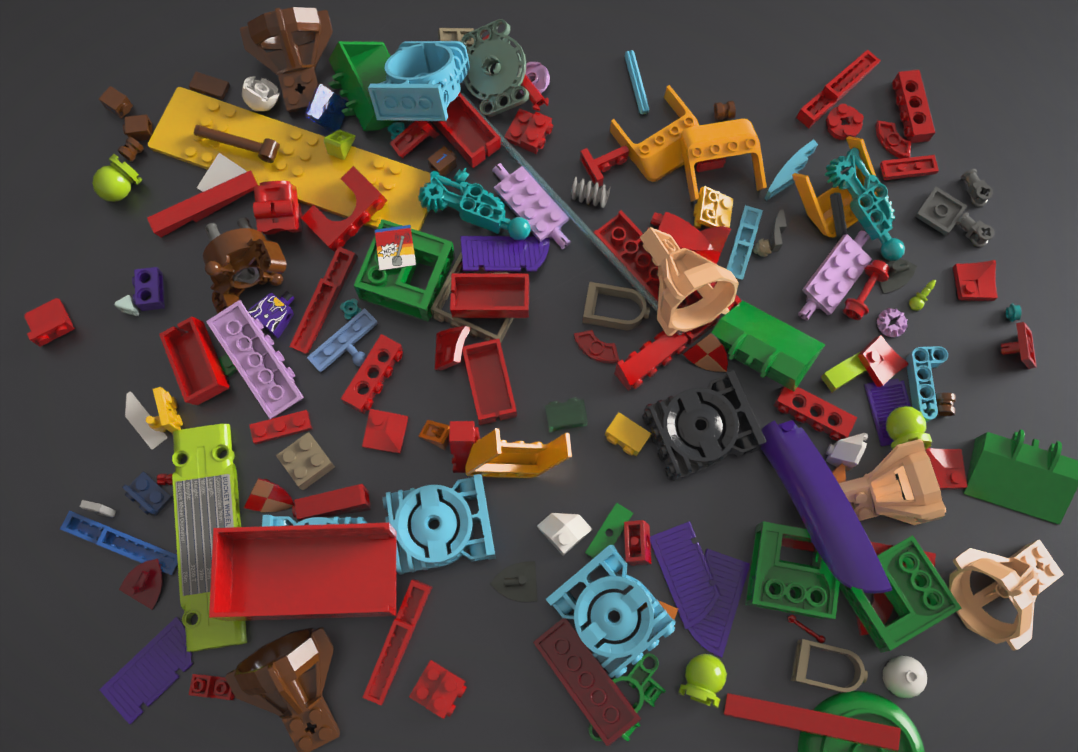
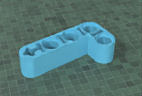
[906,346,948,423]

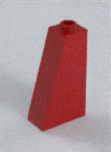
[292,484,371,522]

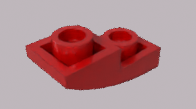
[188,674,235,700]

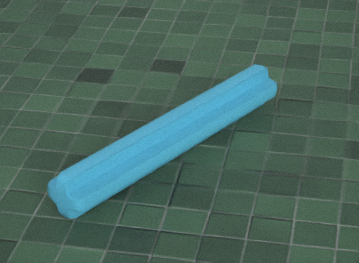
[625,50,649,115]

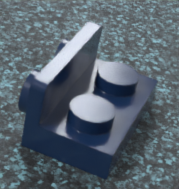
[122,471,173,516]

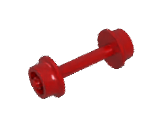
[843,260,890,320]

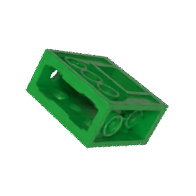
[354,219,455,322]
[745,521,840,620]
[839,535,962,653]

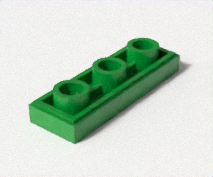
[585,503,633,558]

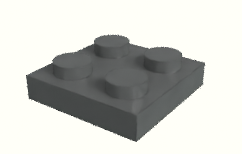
[915,187,967,236]

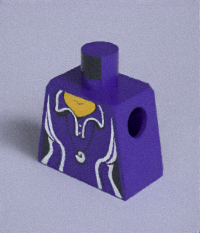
[248,291,295,339]

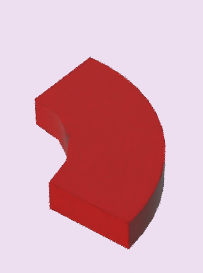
[875,120,911,159]
[573,330,620,364]
[856,593,893,636]

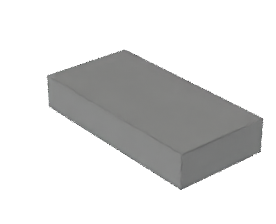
[80,500,116,518]

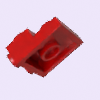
[504,108,554,154]
[409,660,467,719]

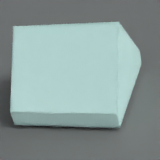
[114,295,139,316]

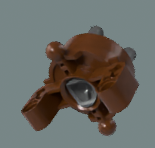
[203,217,287,314]

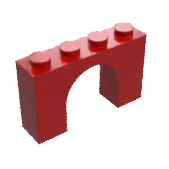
[301,166,388,252]

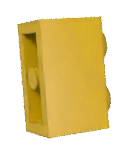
[605,412,651,456]

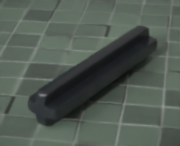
[830,193,848,242]

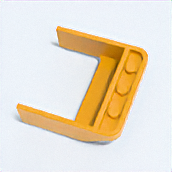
[610,85,699,182]
[680,119,767,202]
[792,137,878,237]
[465,429,572,478]

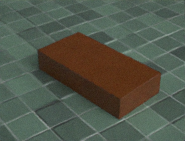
[189,72,230,100]

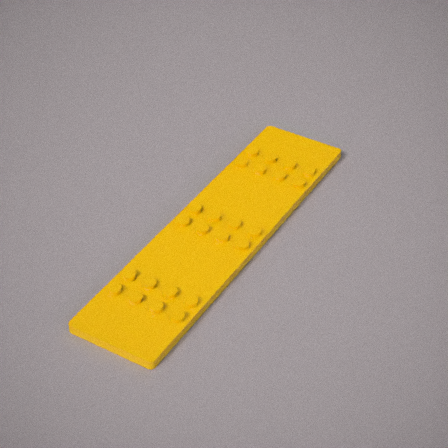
[148,87,430,231]

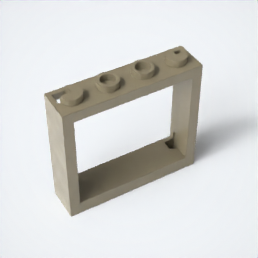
[431,253,514,343]

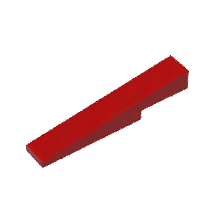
[796,50,881,129]
[147,170,259,238]
[289,247,358,355]
[362,579,432,706]

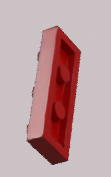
[880,155,939,180]
[250,410,312,444]

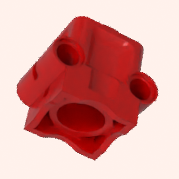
[253,181,302,235]

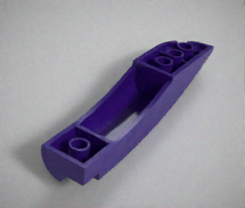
[761,420,892,593]

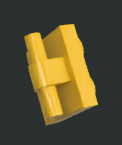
[693,186,733,229]
[146,387,183,434]

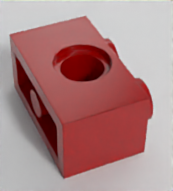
[624,520,651,566]

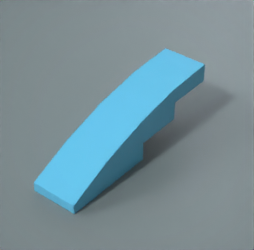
[765,139,818,201]
[726,205,763,280]

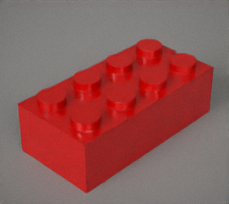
[432,93,501,168]
[450,273,529,318]
[159,316,230,405]
[462,338,517,425]

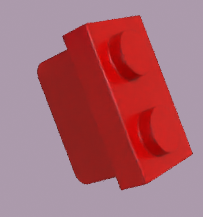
[24,298,75,347]

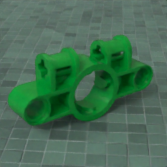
[588,653,666,742]

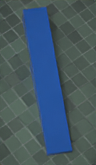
[60,511,178,575]

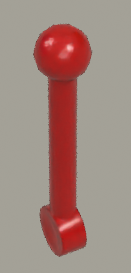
[787,615,826,643]

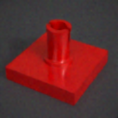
[1001,322,1037,369]

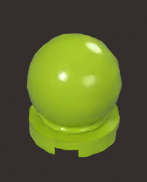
[92,154,143,202]
[886,406,932,450]
[678,654,727,708]

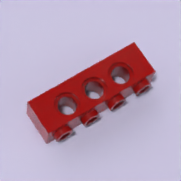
[892,70,935,143]
[341,334,403,414]
[773,386,857,441]

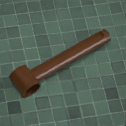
[194,125,280,163]

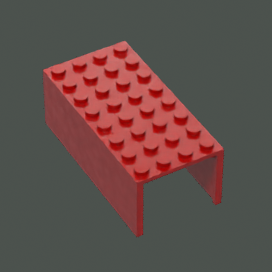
[209,523,397,621]

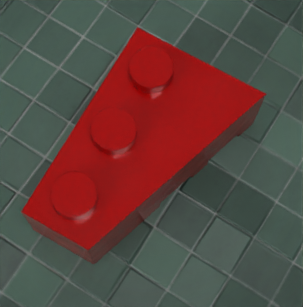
[449,421,480,473]

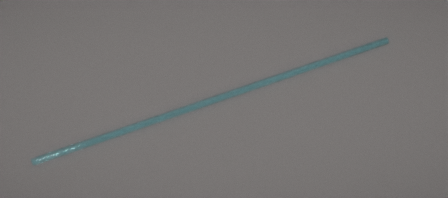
[460,91,684,336]

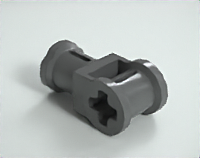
[961,169,993,207]
[955,212,994,248]

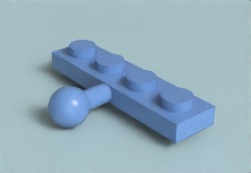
[307,308,378,373]

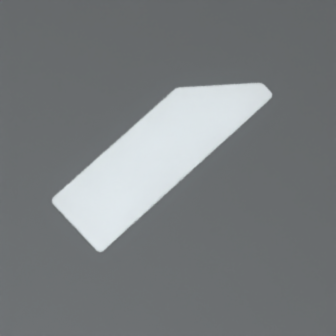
[125,392,167,449]

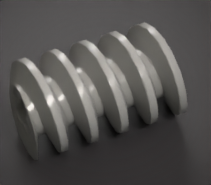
[571,177,611,208]

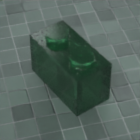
[545,398,588,432]

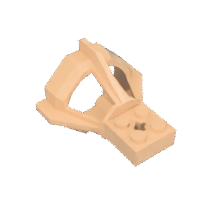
[640,227,739,336]
[839,439,946,525]
[949,540,1063,651]

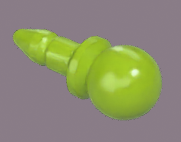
[909,280,936,311]

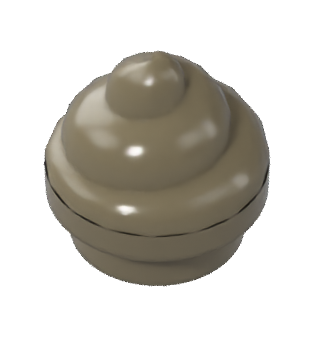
[752,238,772,257]

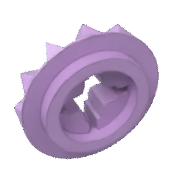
[877,308,908,337]

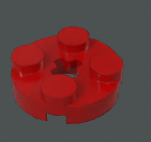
[826,104,864,140]

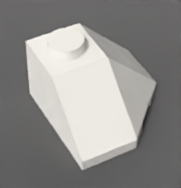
[826,433,868,472]
[537,513,593,556]

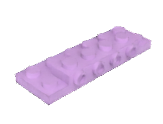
[206,301,304,419]

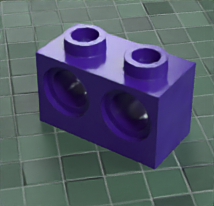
[132,267,165,311]

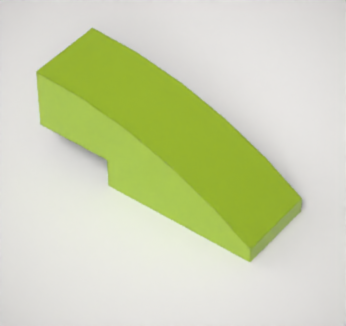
[821,352,867,392]

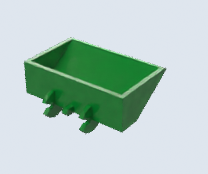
[328,41,401,131]
[712,301,826,392]
[963,429,1078,525]

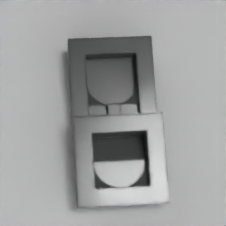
[770,209,787,252]

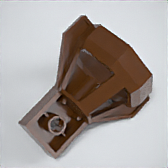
[240,7,333,113]
[226,627,340,752]

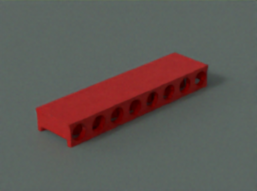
[592,210,720,345]

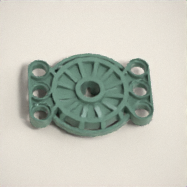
[461,19,529,117]

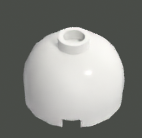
[242,76,280,111]
[883,656,927,698]

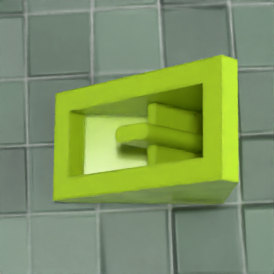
[324,129,356,160]

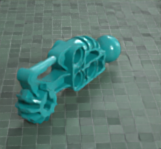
[824,148,905,261]
[418,171,531,240]

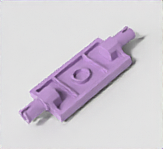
[492,163,571,249]
[798,231,872,321]

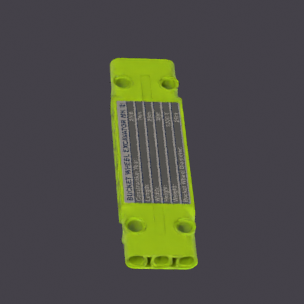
[172,424,247,652]

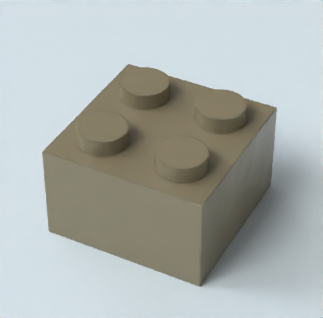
[276,432,335,490]

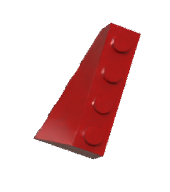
[614,330,689,391]

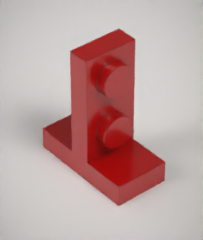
[390,121,440,158]
[580,145,629,187]

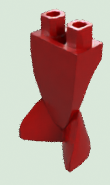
[647,212,731,264]

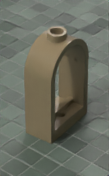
[582,282,650,330]
[791,639,868,692]

